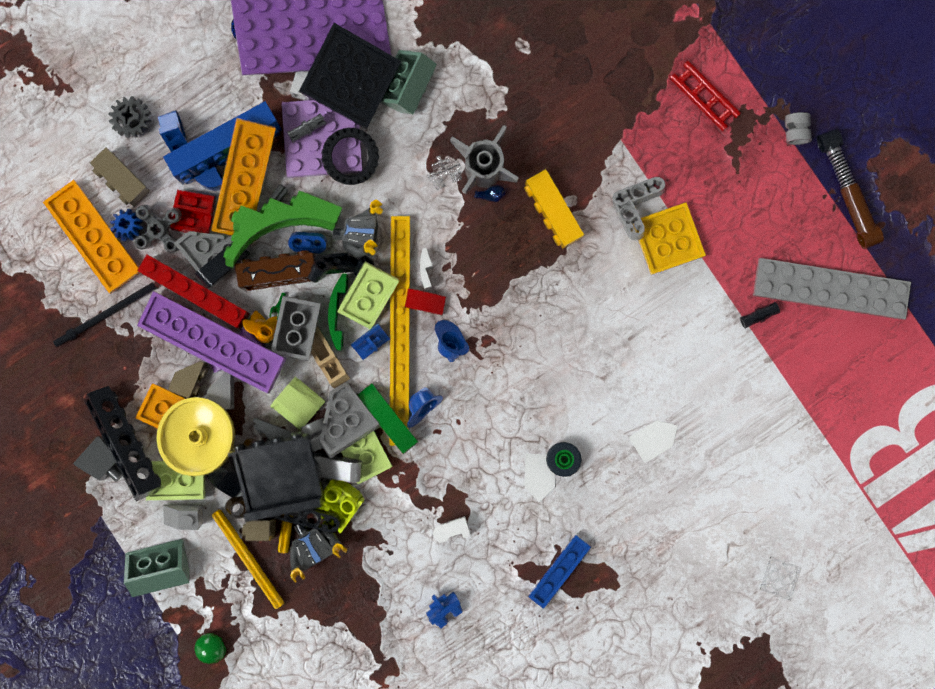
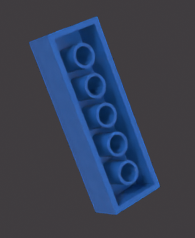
[163,101,282,184]

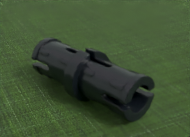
[740,302,780,329]

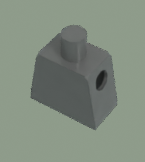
[73,436,122,482]

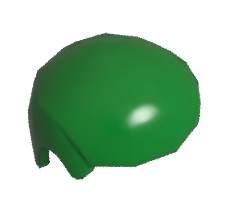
[194,633,226,664]

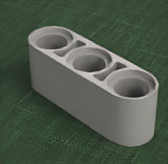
[314,453,362,482]

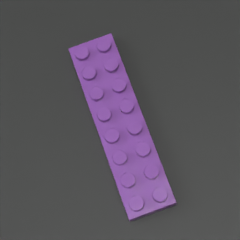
[137,291,287,393]

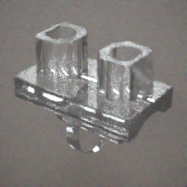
[427,155,462,190]

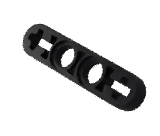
[271,508,341,533]

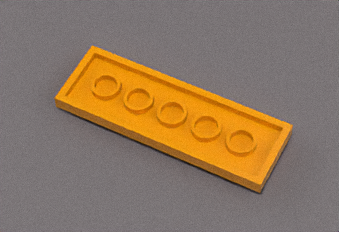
[211,118,276,235]
[43,180,140,294]

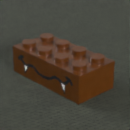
[235,250,320,292]

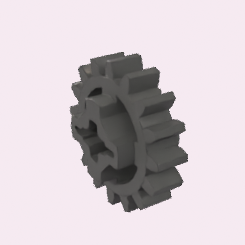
[108,96,152,138]

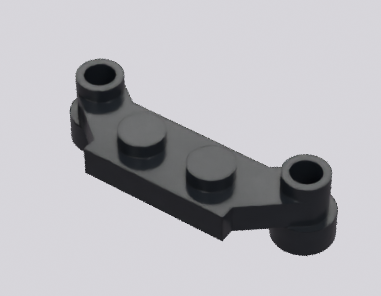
[308,252,374,283]

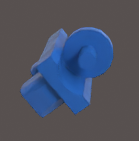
[351,323,390,360]
[426,592,463,628]

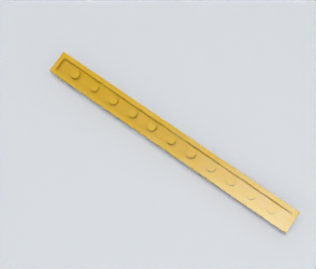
[389,216,410,446]

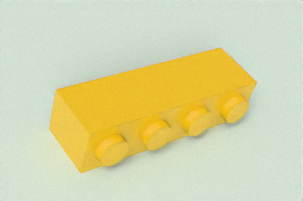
[524,169,584,249]

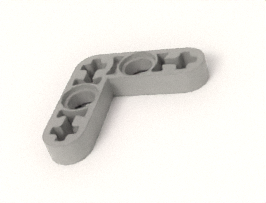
[613,177,665,241]

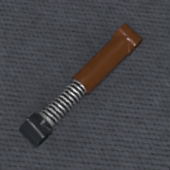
[816,129,884,249]

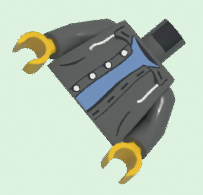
[333,200,383,258]
[290,525,347,583]

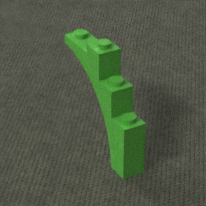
[224,190,342,268]

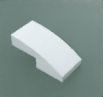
[420,248,433,291]

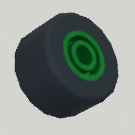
[546,442,582,477]

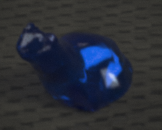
[474,185,505,202]

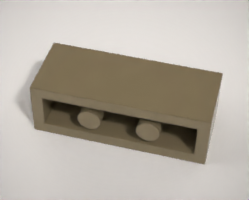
[90,147,150,207]

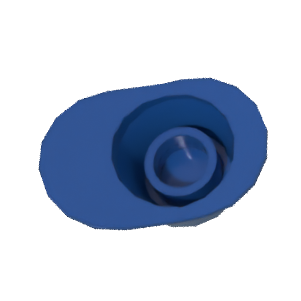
[435,320,469,362]
[407,387,443,428]

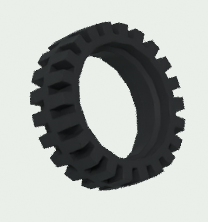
[321,128,379,185]

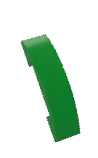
[328,273,348,352]
[357,383,418,454]

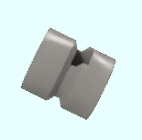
[785,113,812,145]
[301,418,324,452]

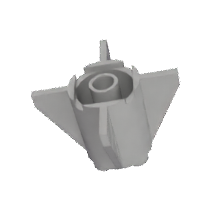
[450,125,519,194]

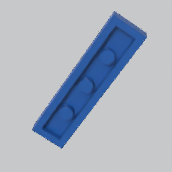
[528,535,591,609]

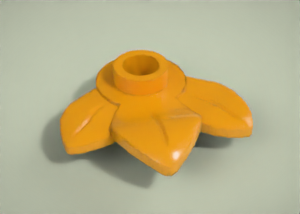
[243,310,277,343]

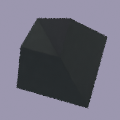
[206,456,241,498]

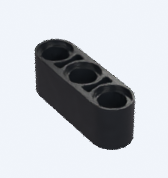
[195,242,251,289]

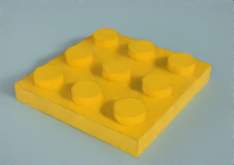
[632,203,706,275]

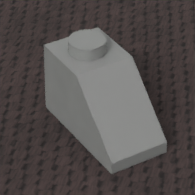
[204,372,234,410]
[163,504,203,530]

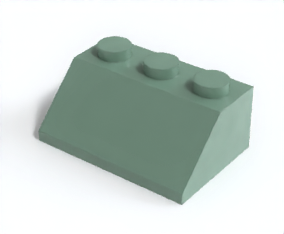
[380,50,437,115]
[124,539,189,597]

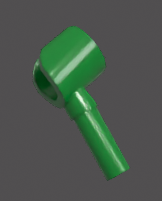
[269,293,286,320]

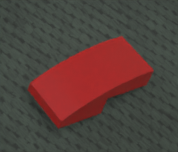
[405,288,446,316]

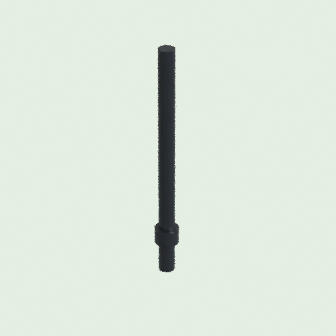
[53,282,157,347]

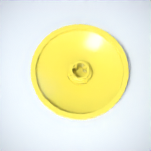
[157,397,235,476]

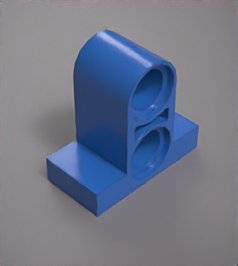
[158,110,189,152]

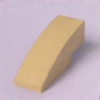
[311,326,350,389]

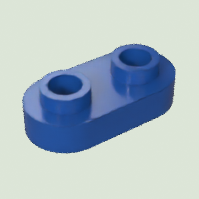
[288,232,327,253]

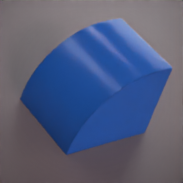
[194,167,223,191]

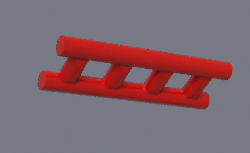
[669,61,741,131]

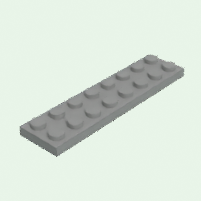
[753,258,911,320]

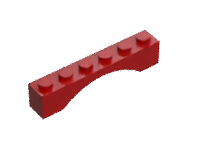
[137,254,251,329]

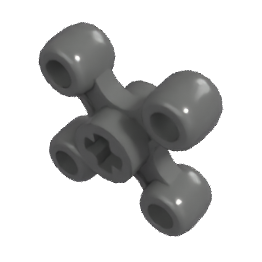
[134,205,182,253]

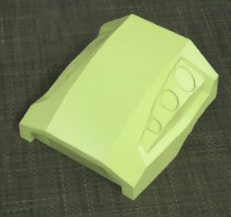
[270,377,326,431]

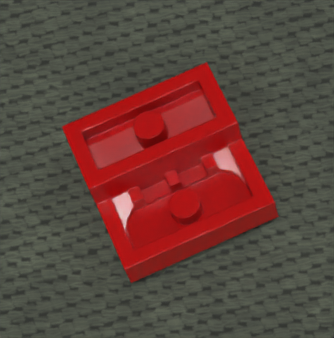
[170,190,215,234]

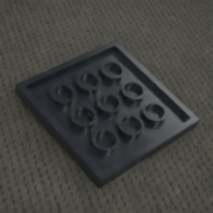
[298,23,401,129]

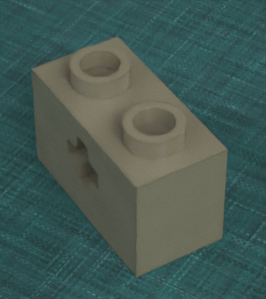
[242,518,276,541]

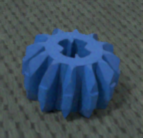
[110,209,144,241]

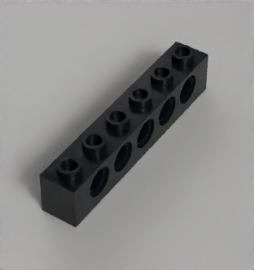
[84,386,161,501]

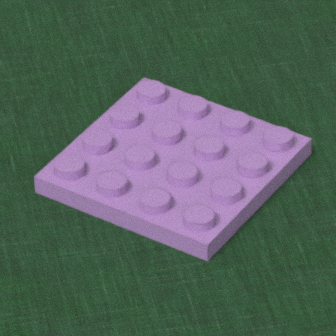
[282,100,363,178]

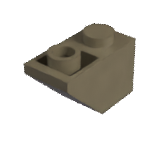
[168,361,208,398]

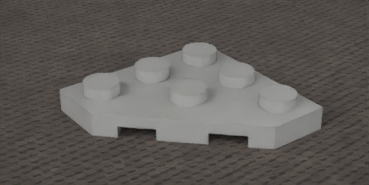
[174,231,256,288]
[319,382,379,458]

